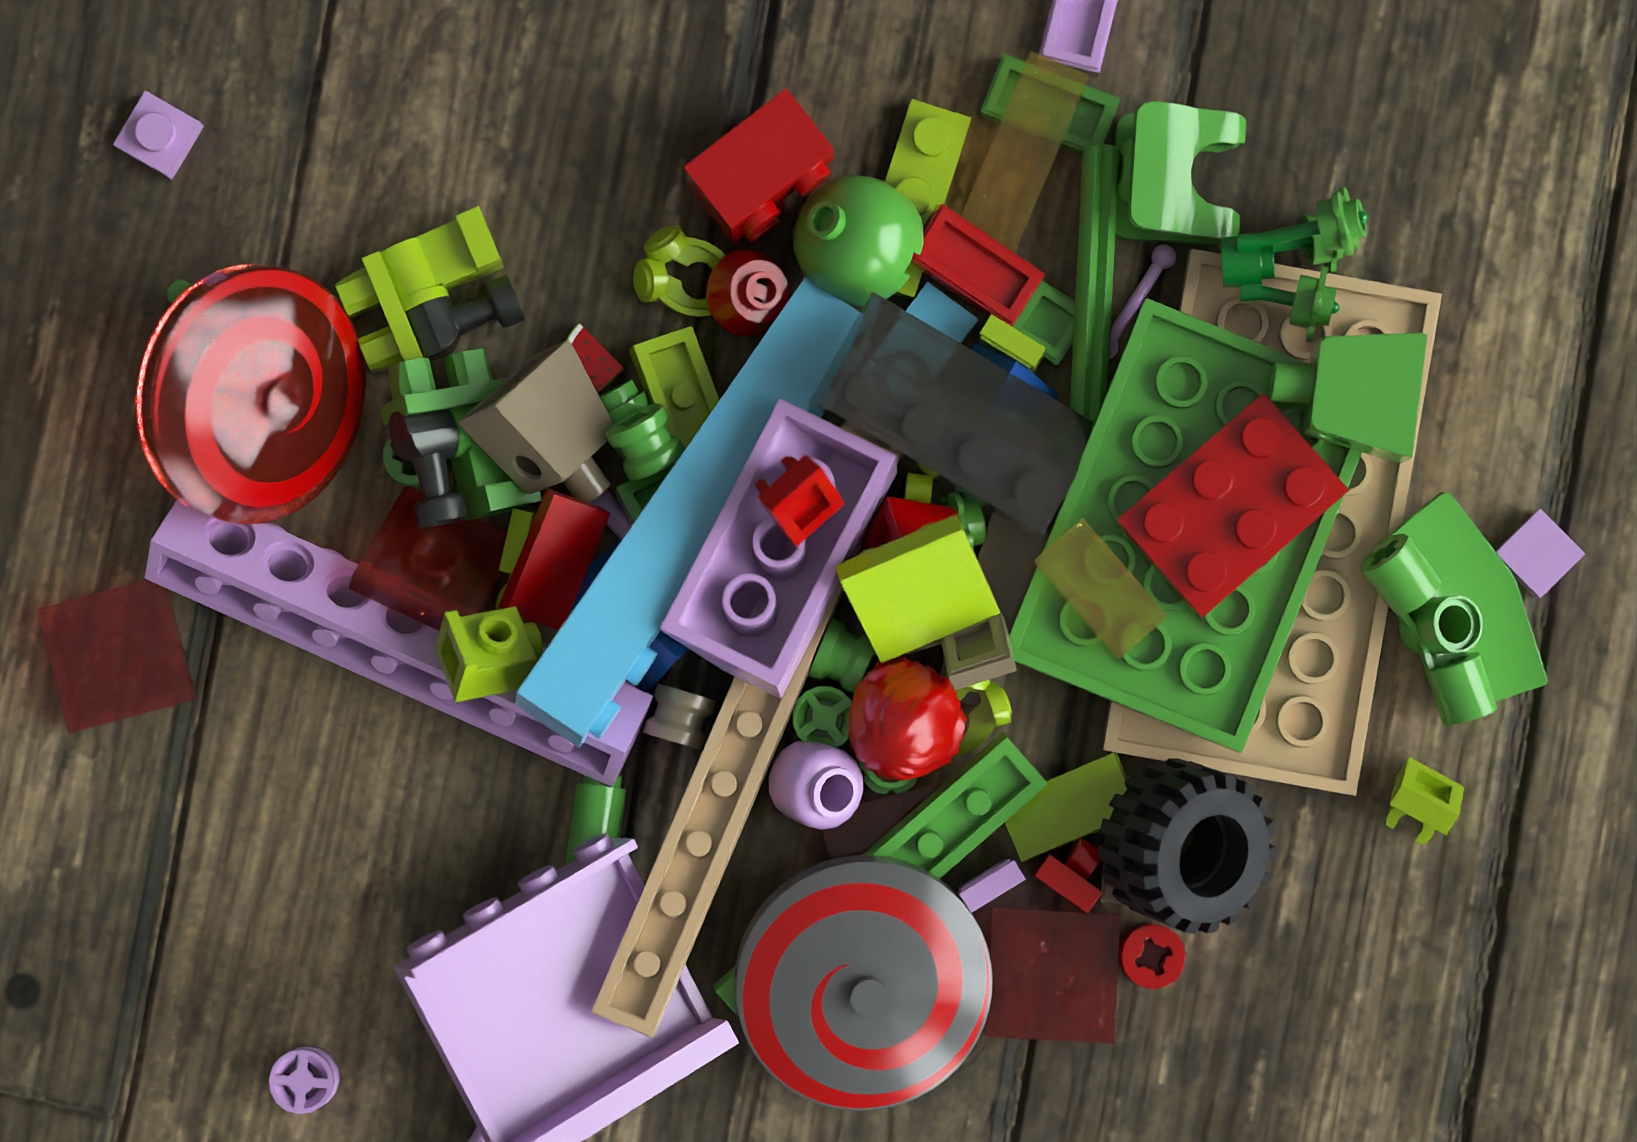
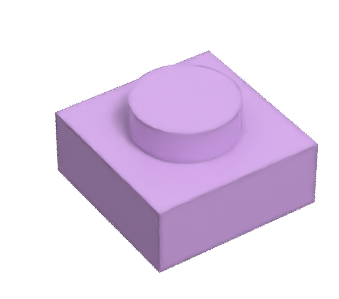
[113,90,204,180]

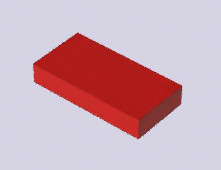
[910,203,1045,327]
[498,488,611,631]

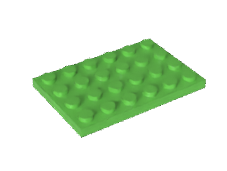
[1009,298,1362,753]

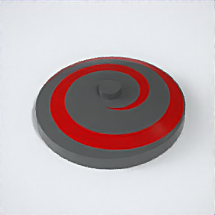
[733,855,993,1111]

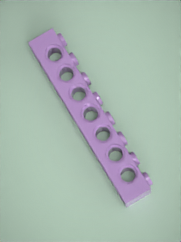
[145,487,653,787]

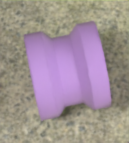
[269,1045,340,1114]

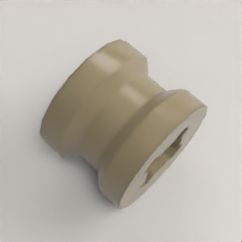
[642,683,717,751]

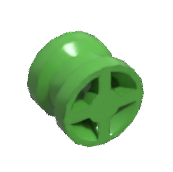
[605,403,685,480]
[808,618,874,696]
[793,686,852,747]

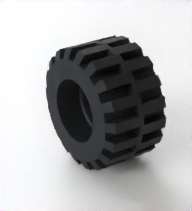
[1098,758,1276,934]

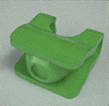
[1113,101,1246,246]

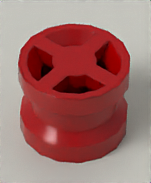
[1117,923,1186,989]

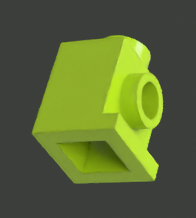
[434,606,543,702]

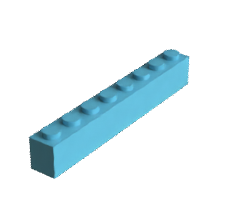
[515,277,870,748]

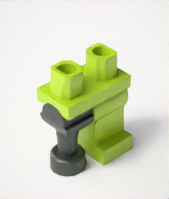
[335,206,526,373]

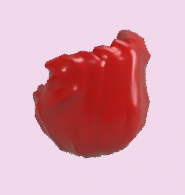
[847,655,968,781]

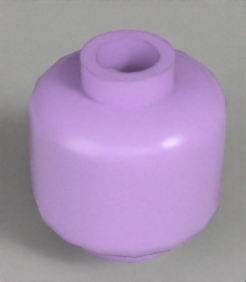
[768,741,863,830]

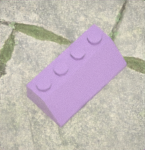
[660,399,897,699]

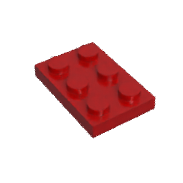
[1115,393,1349,619]

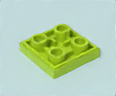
[835,514,1000,663]

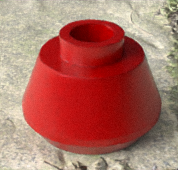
[706,250,789,337]

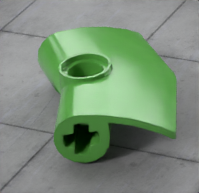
[1360,492,1548,726]

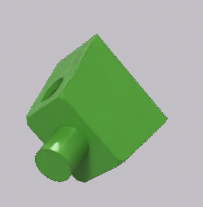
[1269,333,1428,463]

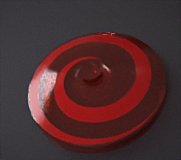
[136,264,366,525]

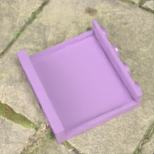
[393,833,739,1142]

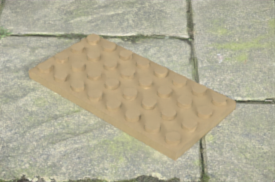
[1101,249,1442,796]

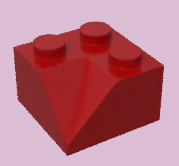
[683,88,834,247]

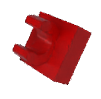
[755,454,845,547]
[1031,839,1103,913]

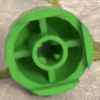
[793,175,924,307]

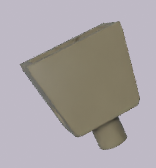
[458,340,613,503]

